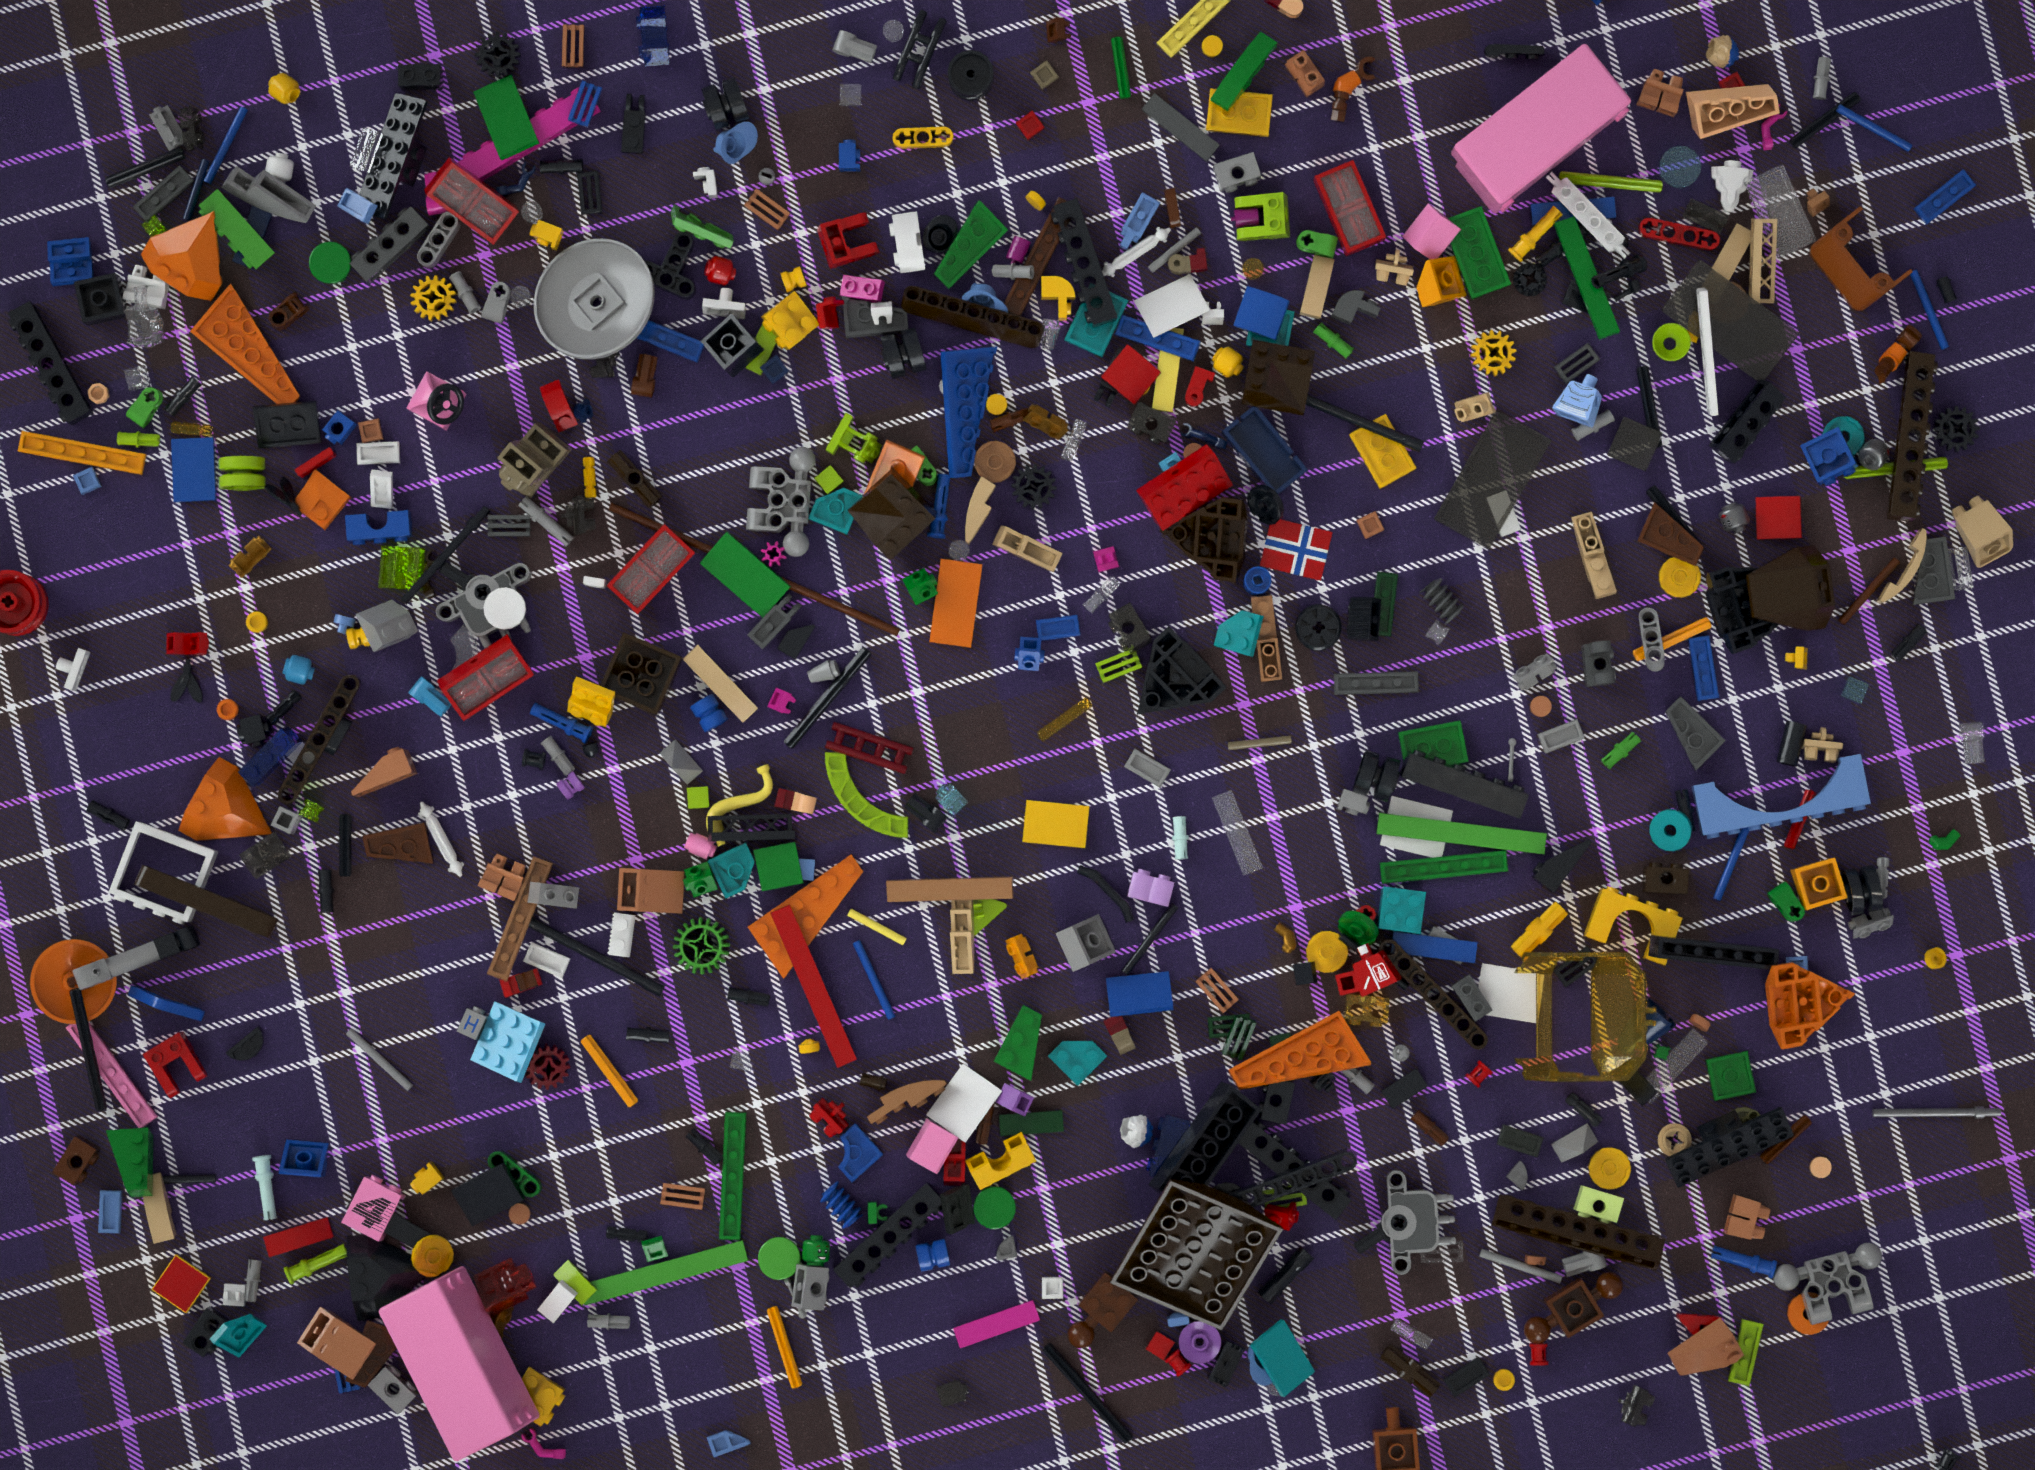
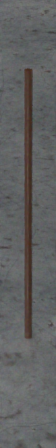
[609,503,900,636]

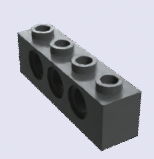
[349,207,431,285]

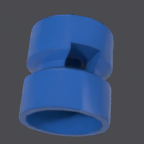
[1243,566,1272,596]
[690,694,728,733]
[916,1239,950,1272]

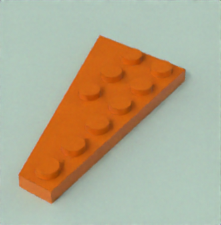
[190,283,301,404]
[748,854,864,979]
[1228,1011,1371,1090]

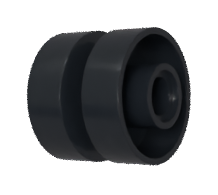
[701,77,750,130]
[880,327,927,380]
[1352,750,1400,803]

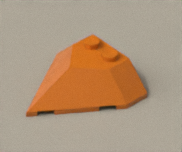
[141,211,222,301]
[178,757,273,841]
[1765,962,1855,1049]

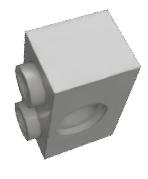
[1213,152,1261,193]
[528,882,579,909]
[791,1264,829,1311]
[367,1365,418,1414]

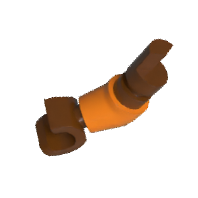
[1331,57,1375,122]
[1875,325,1922,384]

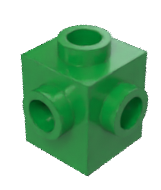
[902,568,938,605]
[683,861,718,898]

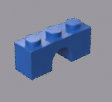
[345,510,413,545]

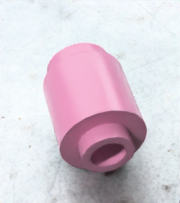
[684,833,717,860]

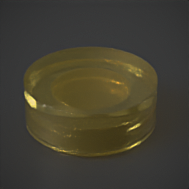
[1242,258,1264,280]

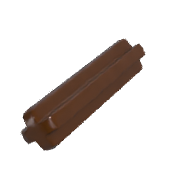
[1760,1115,1812,1164]

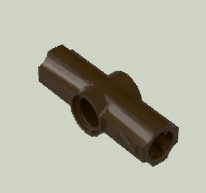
[607,450,663,509]
[1380,1343,1441,1398]

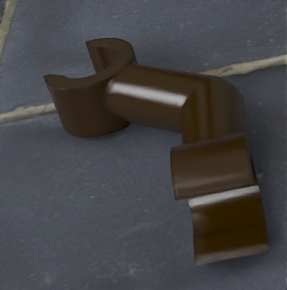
[418,550,439,600]

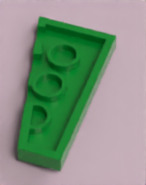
[933,200,1008,289]

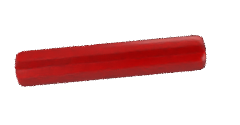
[1784,789,1816,850]

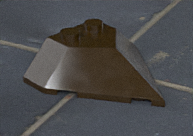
[1159,497,1248,583]

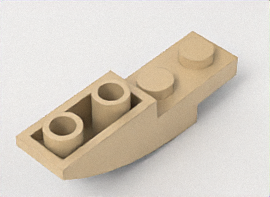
[1571,512,1617,599]

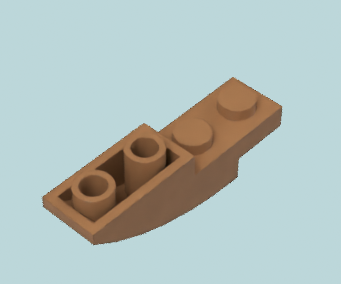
[1250,594,1282,682]
[867,1080,947,1125]

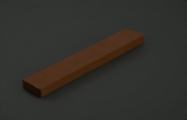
[1004,197,1071,316]

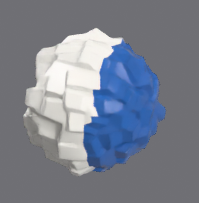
[1120,1115,1153,1148]

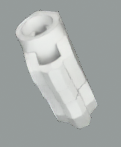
[1711,160,1754,213]

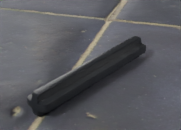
[1789,92,1861,148]
[105,148,185,188]
[1637,366,1662,449]
[1646,485,1705,552]

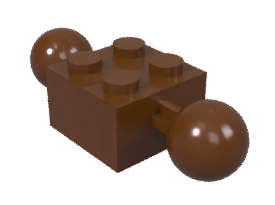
[1068,1271,1138,1348]
[1524,1272,1623,1344]

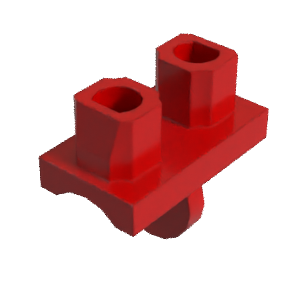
[809,1098,849,1138]

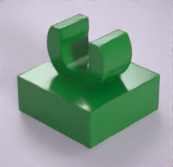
[867,1201,887,1224]

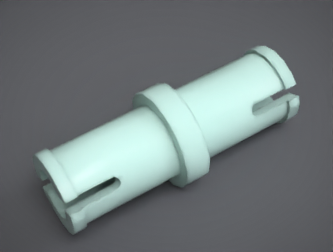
[1172,816,1189,860]

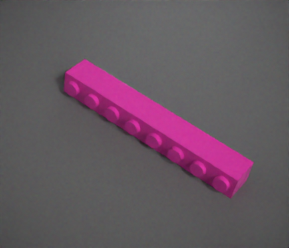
[457,87,601,181]

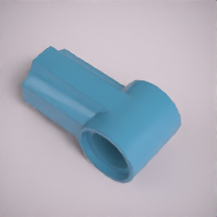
[408,676,451,717]

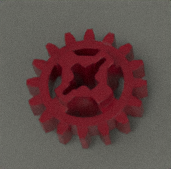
[525,1043,570,1090]

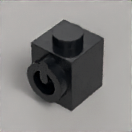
[237,714,271,748]

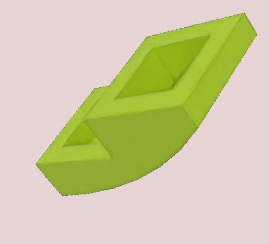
[553,1259,598,1305]

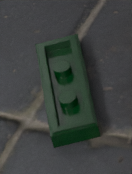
[1374,571,1398,637]
[999,1110,1064,1136]

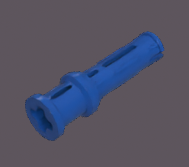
[927,474,950,539]
[530,703,594,744]
[1711,1245,1777,1279]

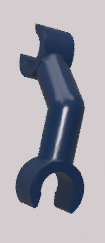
[496,162,536,197]
[1180,423,1228,449]

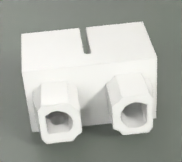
[122,265,169,309]

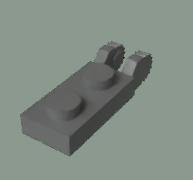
[747,594,802,650]

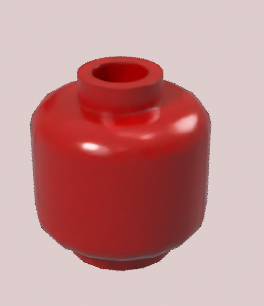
[704,256,736,286]

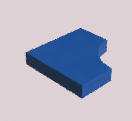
[838,1123,883,1182]

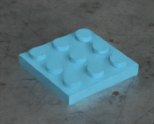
[470,1001,545,1083]

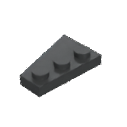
[842,296,908,338]
[1912,537,1955,605]
[1665,696,1726,771]

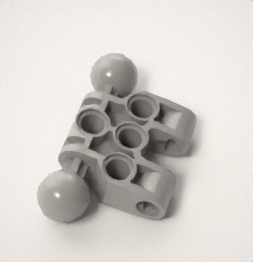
[746,447,816,557]
[1773,1243,1882,1325]

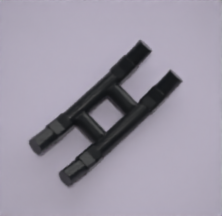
[892,10,947,89]
[1077,865,1134,923]

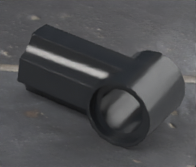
[904,793,948,833]

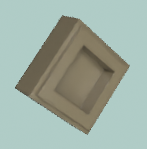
[1030,60,1059,90]

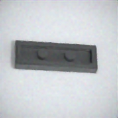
[133,165,194,223]

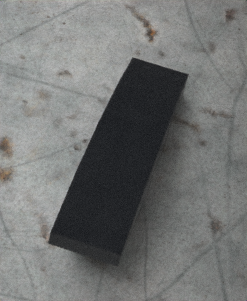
[346,1190,432,1248]

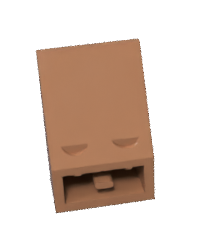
[617,868,685,914]
[297,1307,376,1380]

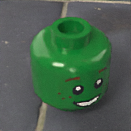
[802,1235,830,1266]

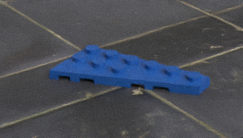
[940,346,998,478]

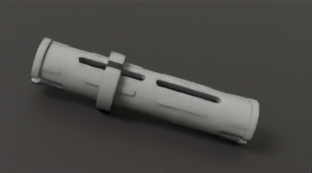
[518,496,575,547]

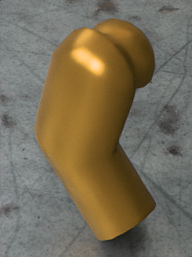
[1273,922,1297,953]

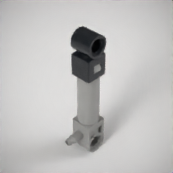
[72,925,201,990]

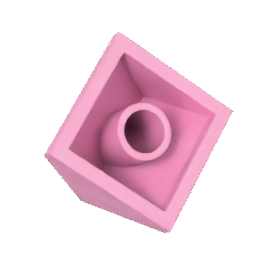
[1402,203,1461,259]
[906,1118,959,1174]

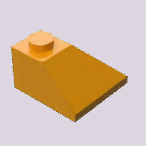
[1416,256,1467,307]

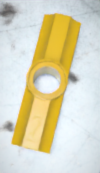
[1510,902,1568,959]

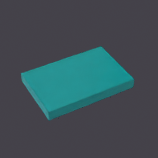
[1064,283,1129,358]
[1249,1319,1315,1397]

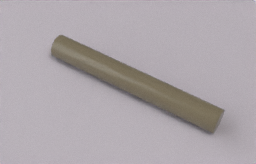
[1228,735,1292,750]

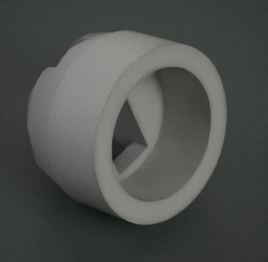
[758,168,775,185]

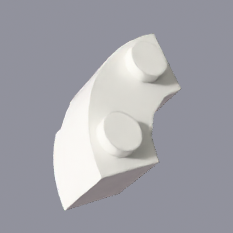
[889,211,925,273]

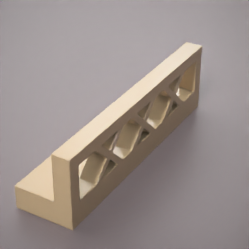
[1748,218,1777,304]

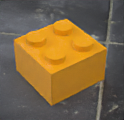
[1790,857,1847,910]

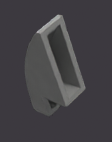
[221,166,316,223]

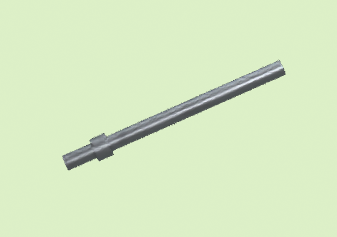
[1872,1106,2001,1119]

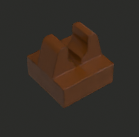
[1046,17,1071,43]

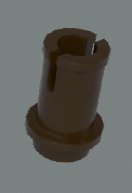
[860,1072,888,1092]

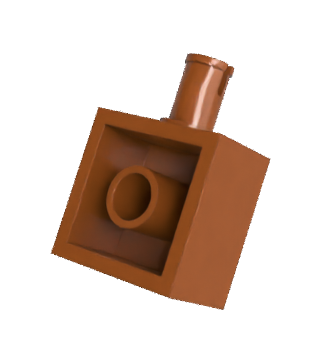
[1372,1407,1420,1470]

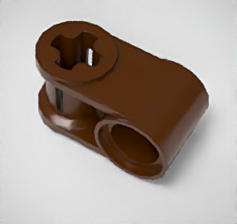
[269,292,310,330]

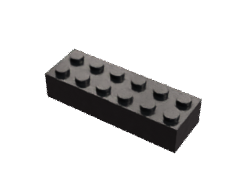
[1148,1082,1262,1195]

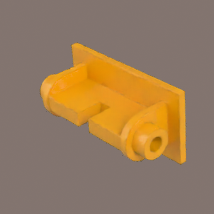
[1005,934,1039,979]

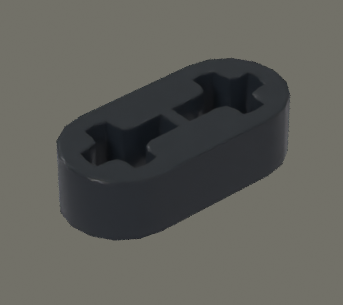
[324,716,353,756]

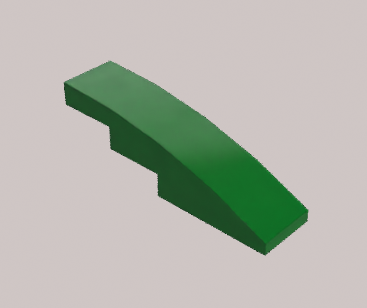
[1211,32,1278,111]

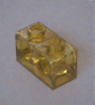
[1344,994,1390,1027]

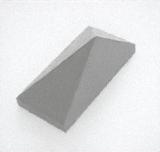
[660,739,703,785]
[1551,1123,1598,1163]

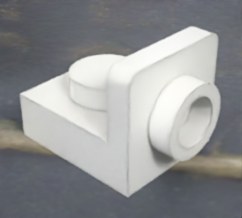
[693,167,718,199]

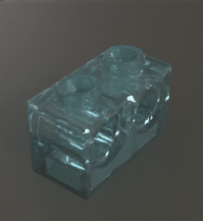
[935,783,968,817]

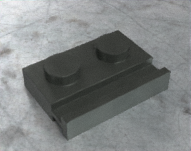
[940,1183,975,1235]

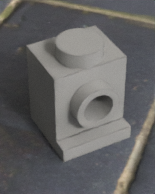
[1336,789,1370,816]

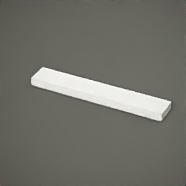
[1696,288,1718,416]

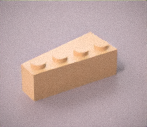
[1686,84,1780,139]

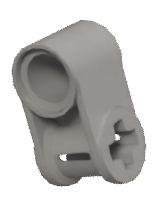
[481,282,511,324]

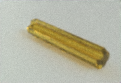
[1037,698,1092,741]

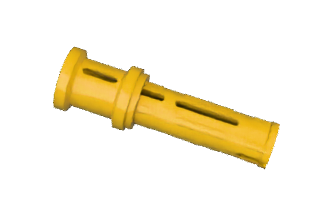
[1508,206,1563,263]

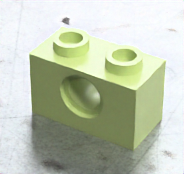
[1574,1185,1624,1224]

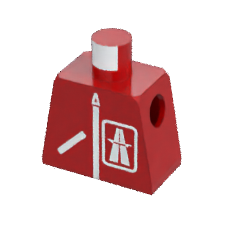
[1353,943,1402,997]

